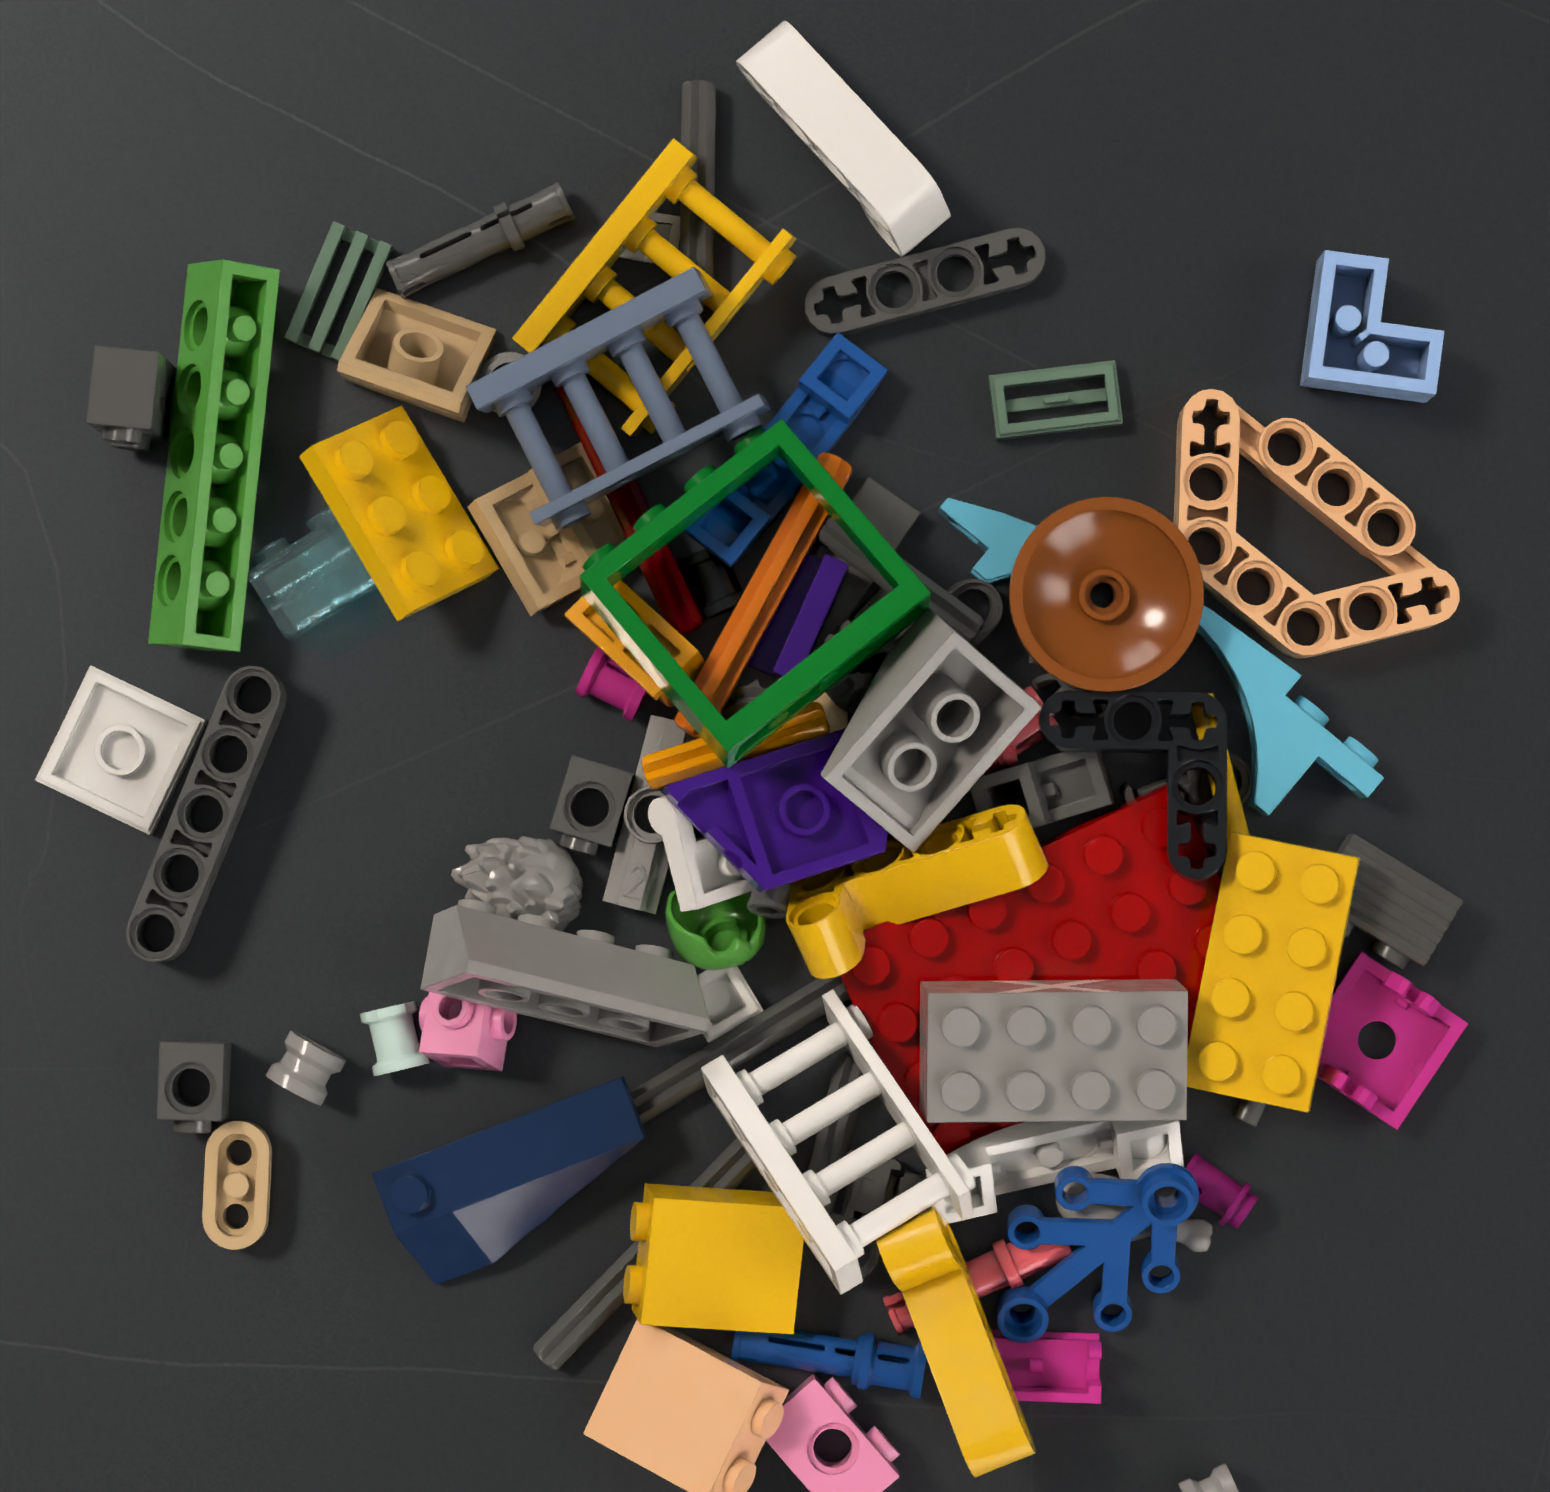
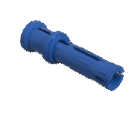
[731,1330,926,1400]

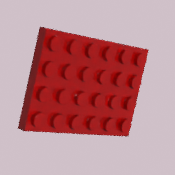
[839,784,1221,1155]

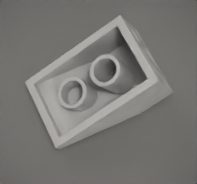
[820,608,1042,853]

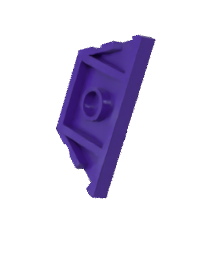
[663,728,888,893]

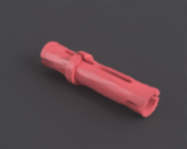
[883,1239,1072,1336]

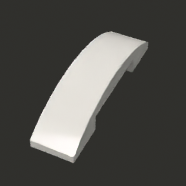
[925,1120,1184,1224]

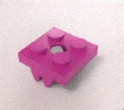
[1317,952,1468,1130]

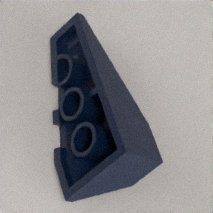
[372,1076,647,1285]

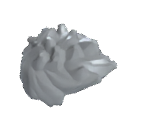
[451,836,583,932]

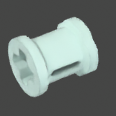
[360,1001,430,1076]

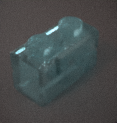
[248,508,377,641]

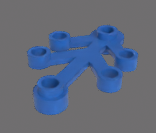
[996,1163,1199,1343]

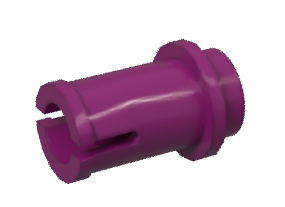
[1185,1152,1259,1229]

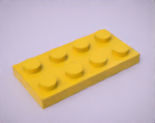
[1187,832,1360,1113]

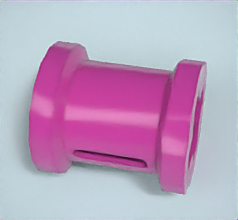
[575,647,647,722]

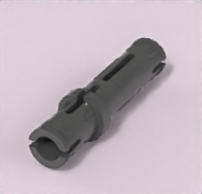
[386,182,575,299]

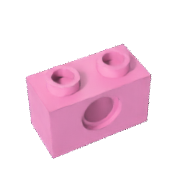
[766,1373,900,1492]

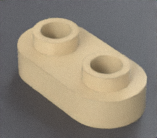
[202,1120,272,1250]

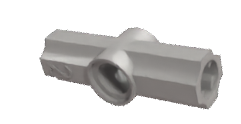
[602,715,698,915]

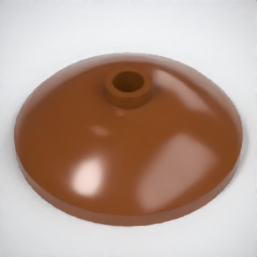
[1009,497,1204,692]

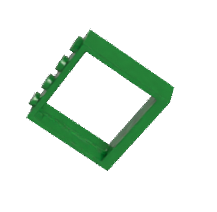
[579,419,931,769]

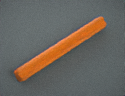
[674,452,852,738]

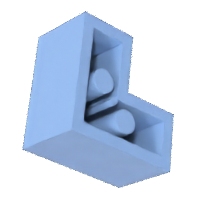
[1300,250,1444,403]

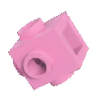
[419,992,517,1072]

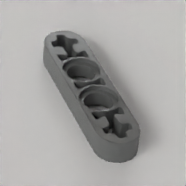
[804,228,1046,337]

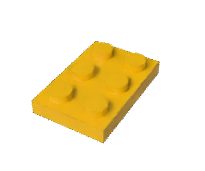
[299,405,499,622]

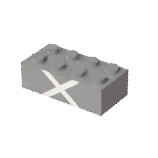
[919,979,1188,1123]

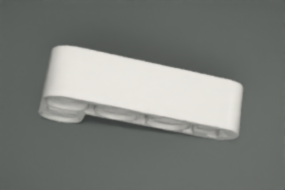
[736,20,951,257]

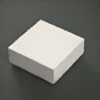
[698,966,764,1043]

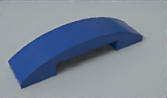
[683,332,888,568]

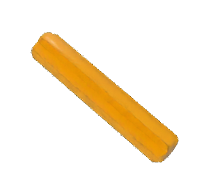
[641,702,830,789]

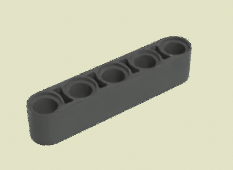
[126,665,287,962]

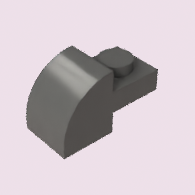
[970,752,1117,828]

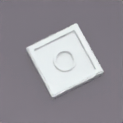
[35,665,208,836]

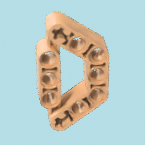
[1173,389,1460,659]

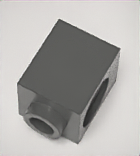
[549,755,635,856]
[157,1040,232,1133]

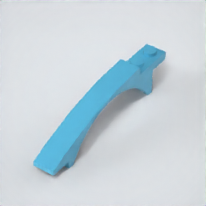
[938,498,1384,817]

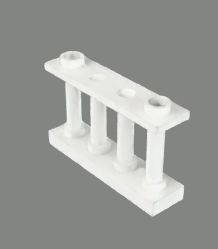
[701,989,976,1295]

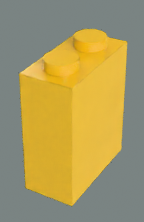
[623,1183,804,1334]

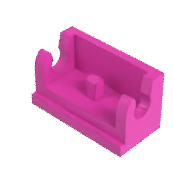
[991,1329,1102,1404]

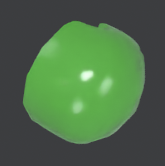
[665,890,767,970]

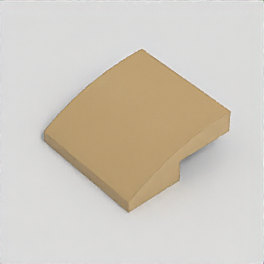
[467,442,626,616]

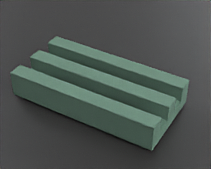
[284,221,394,362]
[988,360,1123,440]

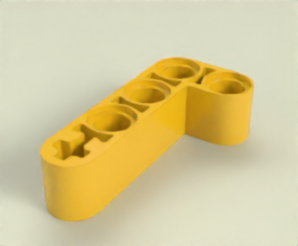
[786,804,1048,979]
[876,1207,1036,1478]

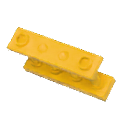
[512,138,797,436]

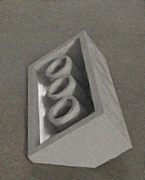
[420,899,710,1047]

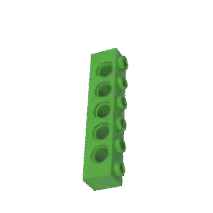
[148,259,280,652]

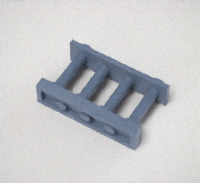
[465,267,771,531]

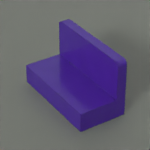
[747,553,849,680]

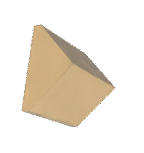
[337,288,497,423]

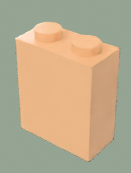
[583,1319,789,1492]

